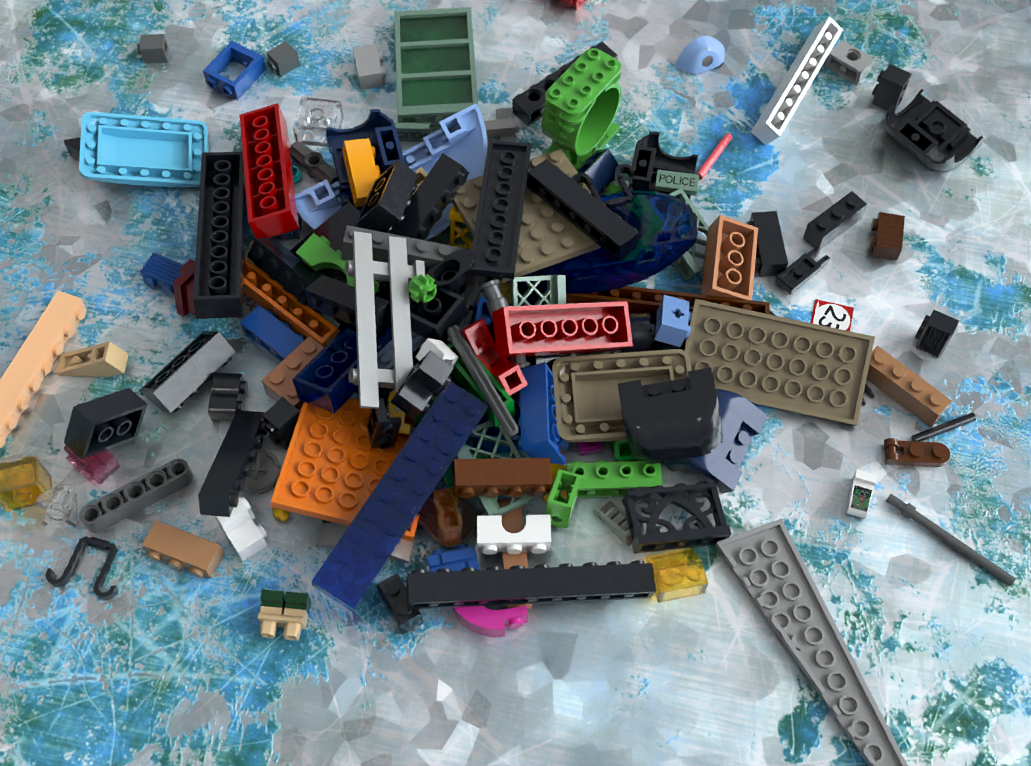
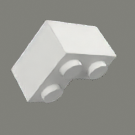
[215,496,267,561]

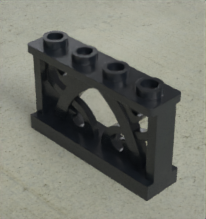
[622,481,731,554]

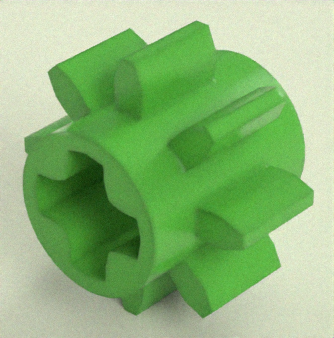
[408,274,437,303]

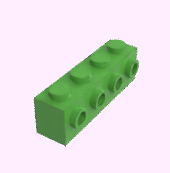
[566,460,663,498]

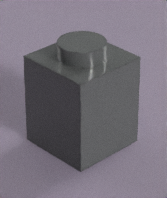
[137,34,169,63]
[267,41,300,77]

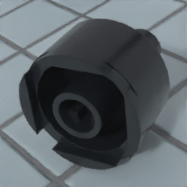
[622,312,656,353]

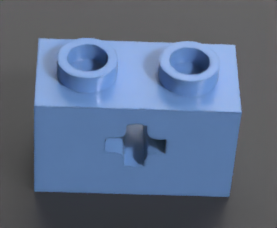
[654,295,692,347]

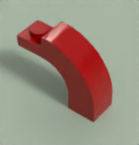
[461,319,528,395]

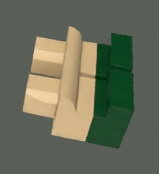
[257,589,311,641]

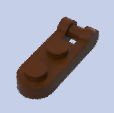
[884,438,950,467]

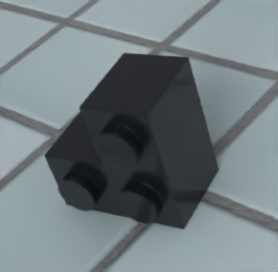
[390,350,454,419]

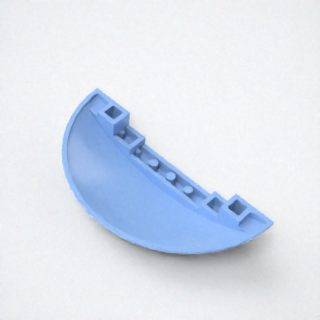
[295,103,488,241]

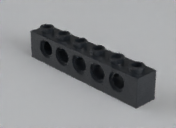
[512,42,618,127]

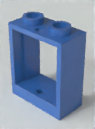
[203,41,266,100]

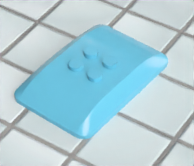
[79,112,208,187]

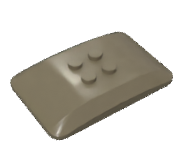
[552,349,691,442]

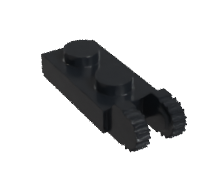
[775,247,831,295]

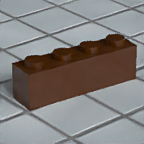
[451,458,553,498]

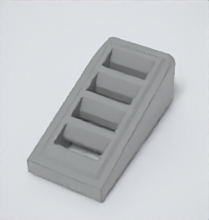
[593,496,645,546]

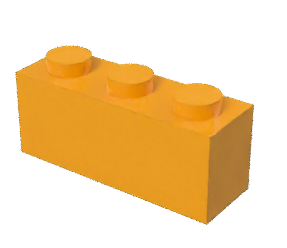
[342,138,380,208]

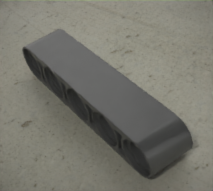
[79,458,193,533]

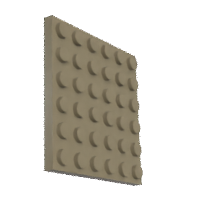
[452,149,601,283]

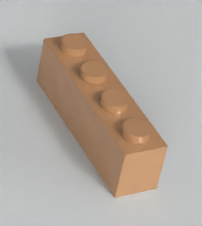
[867,346,952,428]

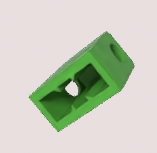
[545,469,582,528]

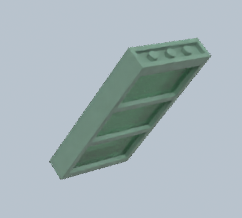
[394,7,478,127]

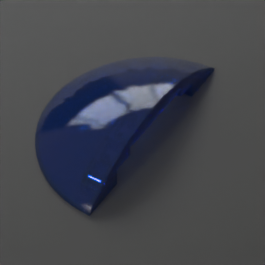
[494,190,698,294]

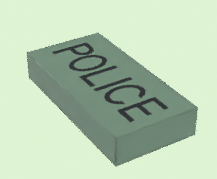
[394,122,430,142]
[655,170,699,196]

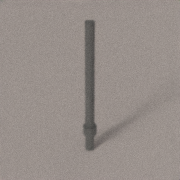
[886,494,1016,586]

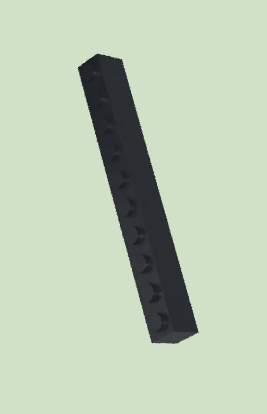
[406,560,656,610]

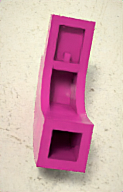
[452,606,528,637]

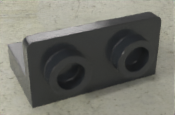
[366,398,402,449]

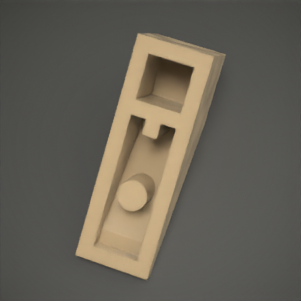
[56,341,129,377]

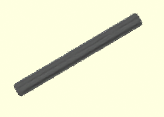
[447,325,518,437]

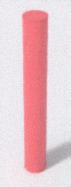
[696,133,732,180]

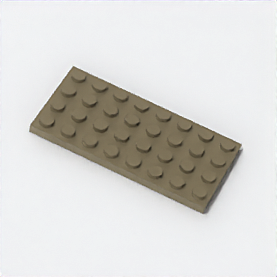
[684,299,875,426]

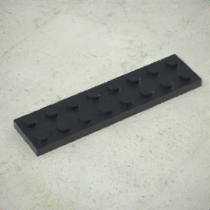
[469,140,531,279]

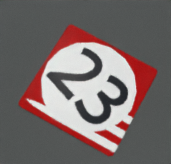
[811,299,854,331]

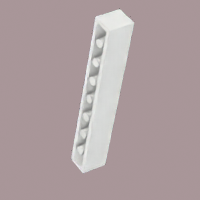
[751,17,843,145]

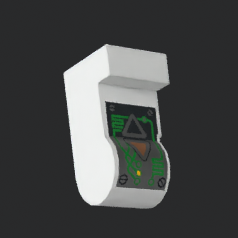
[846,469,878,519]

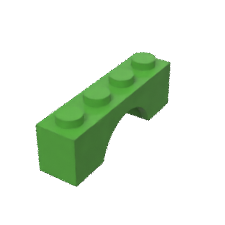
[296,233,382,297]

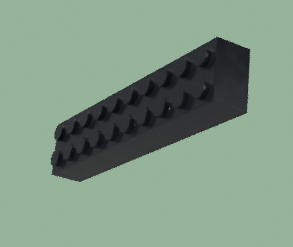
[193,152,246,319]

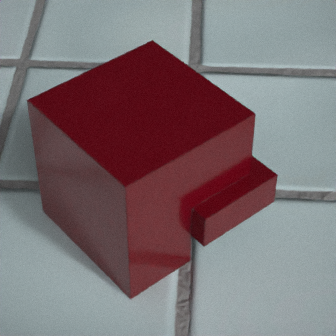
[173,259,196,317]

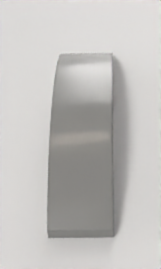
[316,523,414,563]

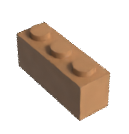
[142,520,224,579]

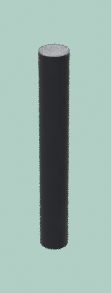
[911,412,976,442]

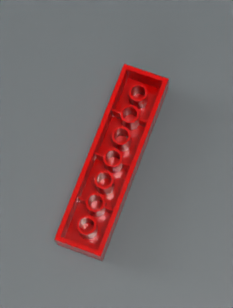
[240,103,299,238]

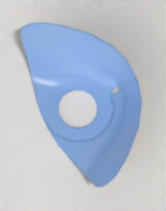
[675,36,725,73]

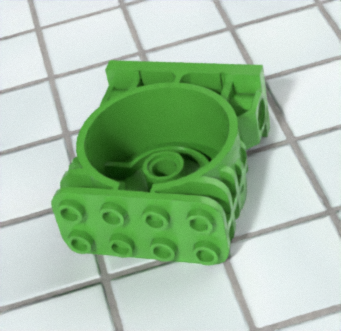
[541,48,622,171]

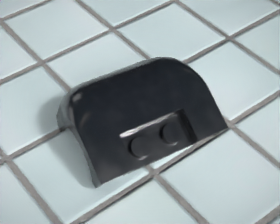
[886,89,983,172]
[628,132,698,230]
[618,368,723,464]

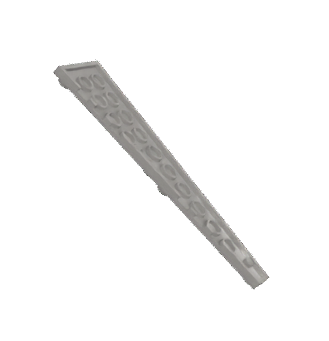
[715,519,908,766]

